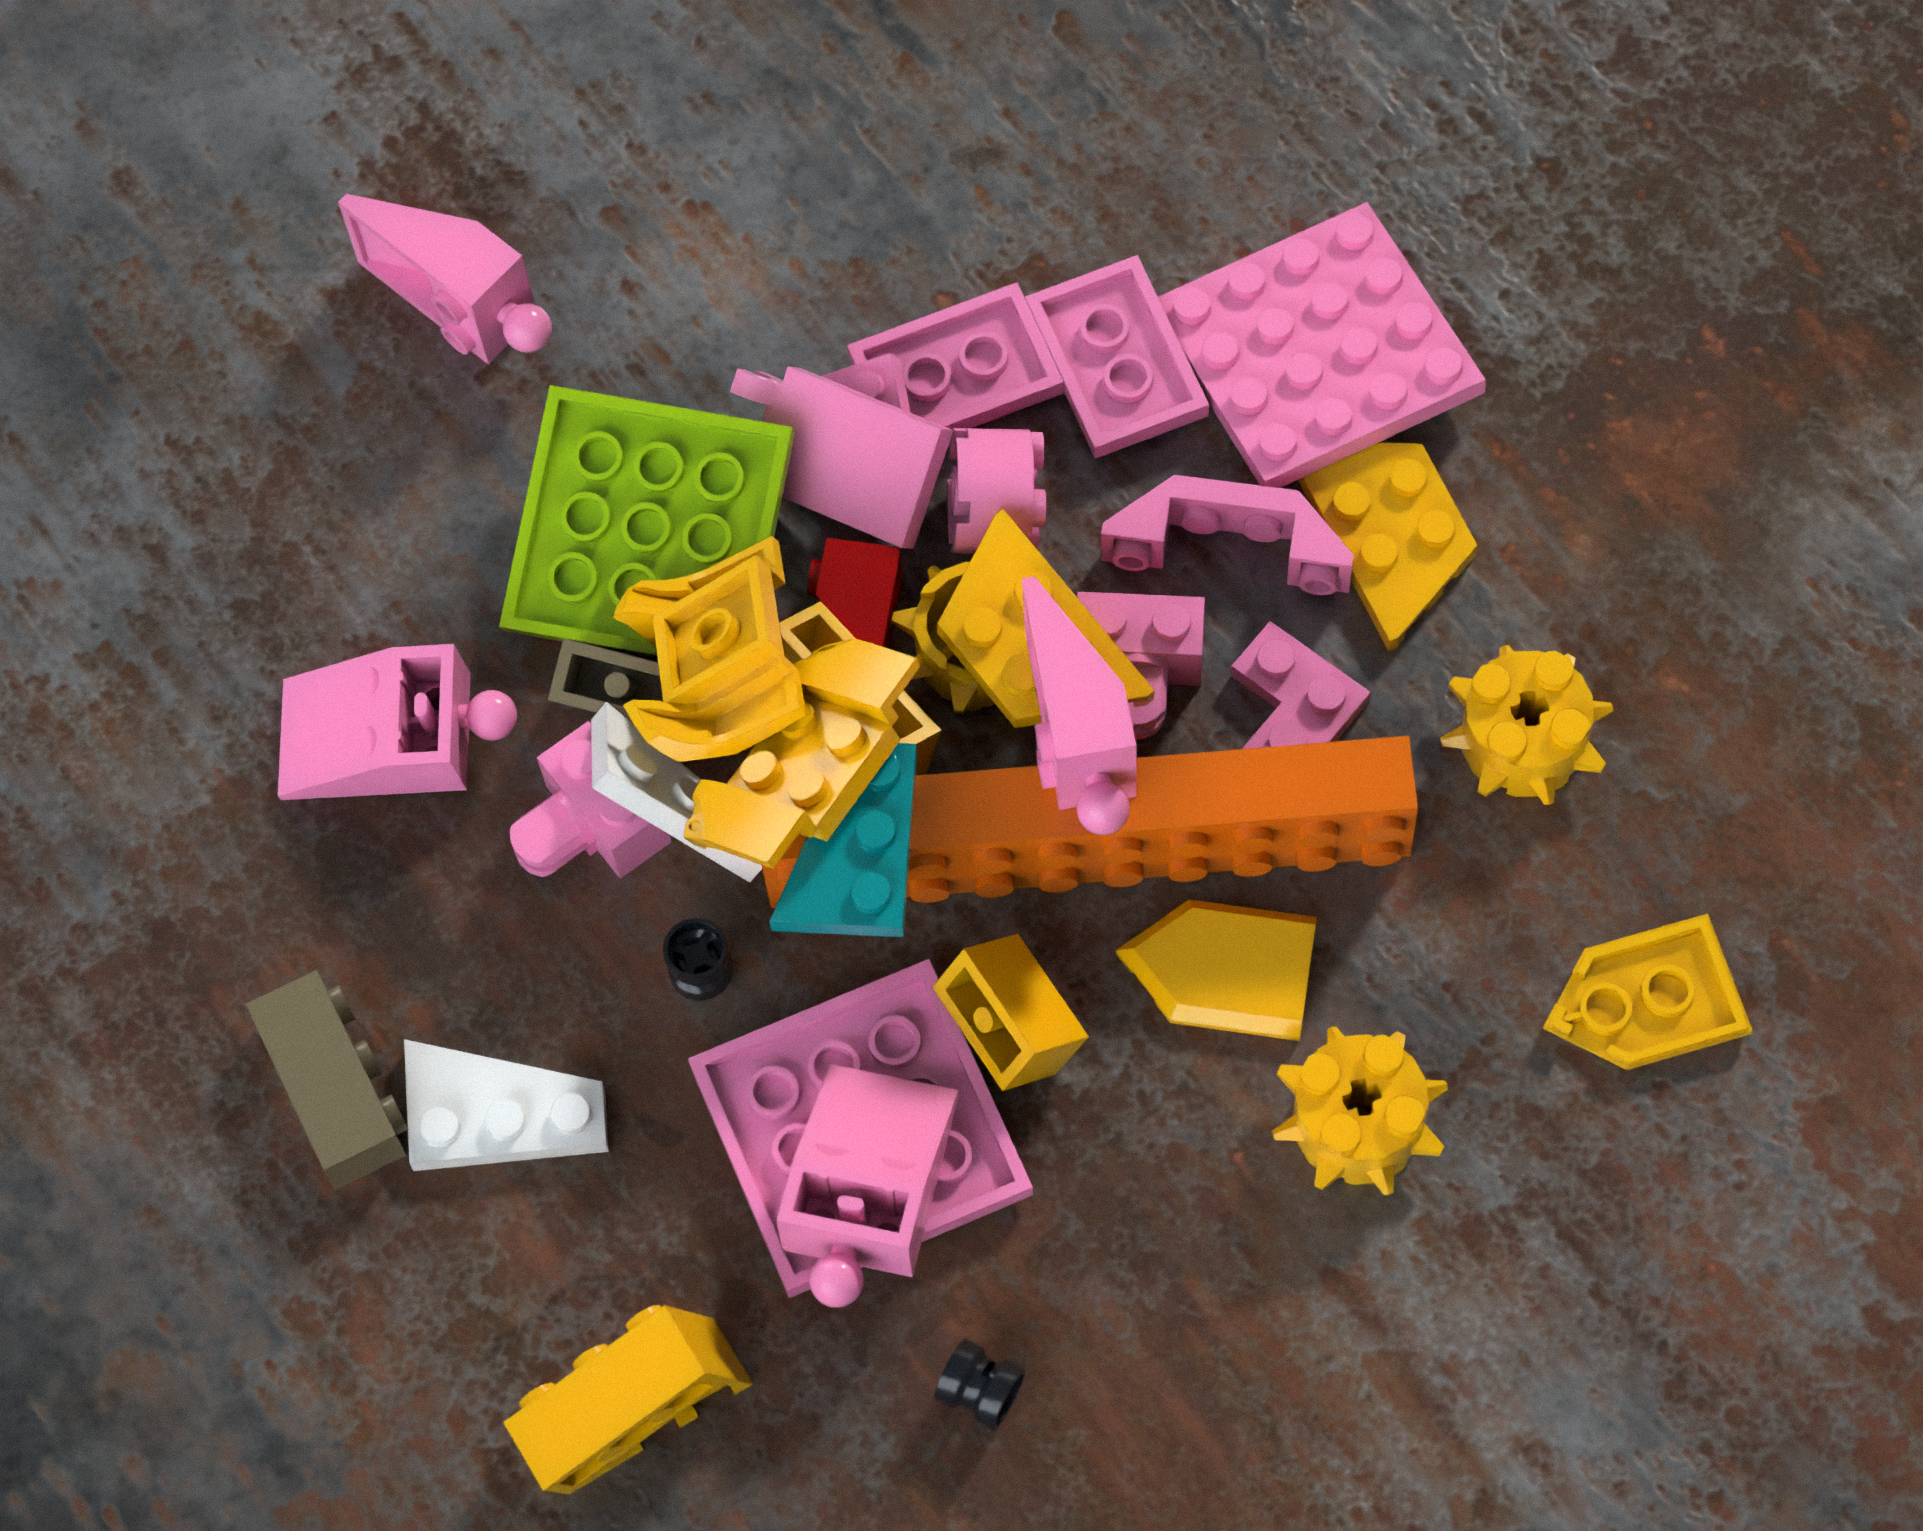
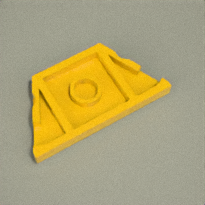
[1298,442,1478,652]
[937,509,1155,728]

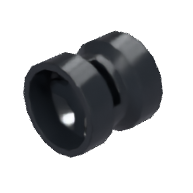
[663,918,733,1001]
[934,1338,1026,1430]

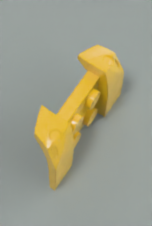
[613,536,807,762]
[683,639,921,869]

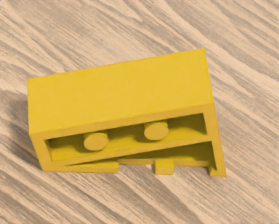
[503,1305,753,1495]

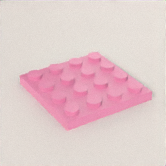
[1158,202,1486,488]
[688,959,1033,1298]

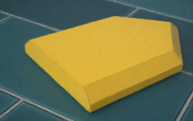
[1115,899,1317,1041]
[1543,913,1753,1070]

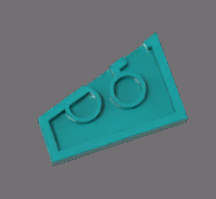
[769,743,917,937]

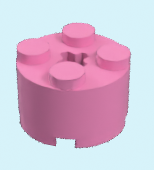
[947,428,1046,554]

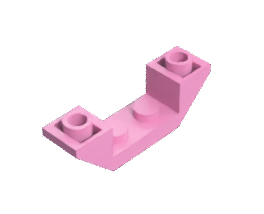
[1101,475,1353,595]

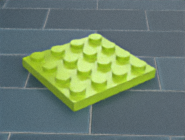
[499,385,795,659]

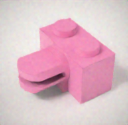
[1077,592,1205,740]
[510,720,672,879]

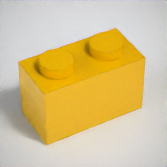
[932,933,1089,1091]

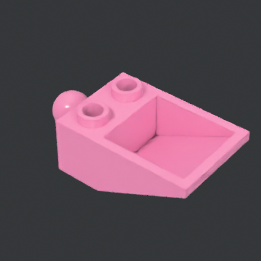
[338,194,552,365]
[1021,576,1137,835]
[278,644,517,800]
[776,1064,959,1308]

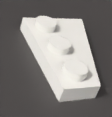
[591,702,762,883]
[404,1039,609,1171]

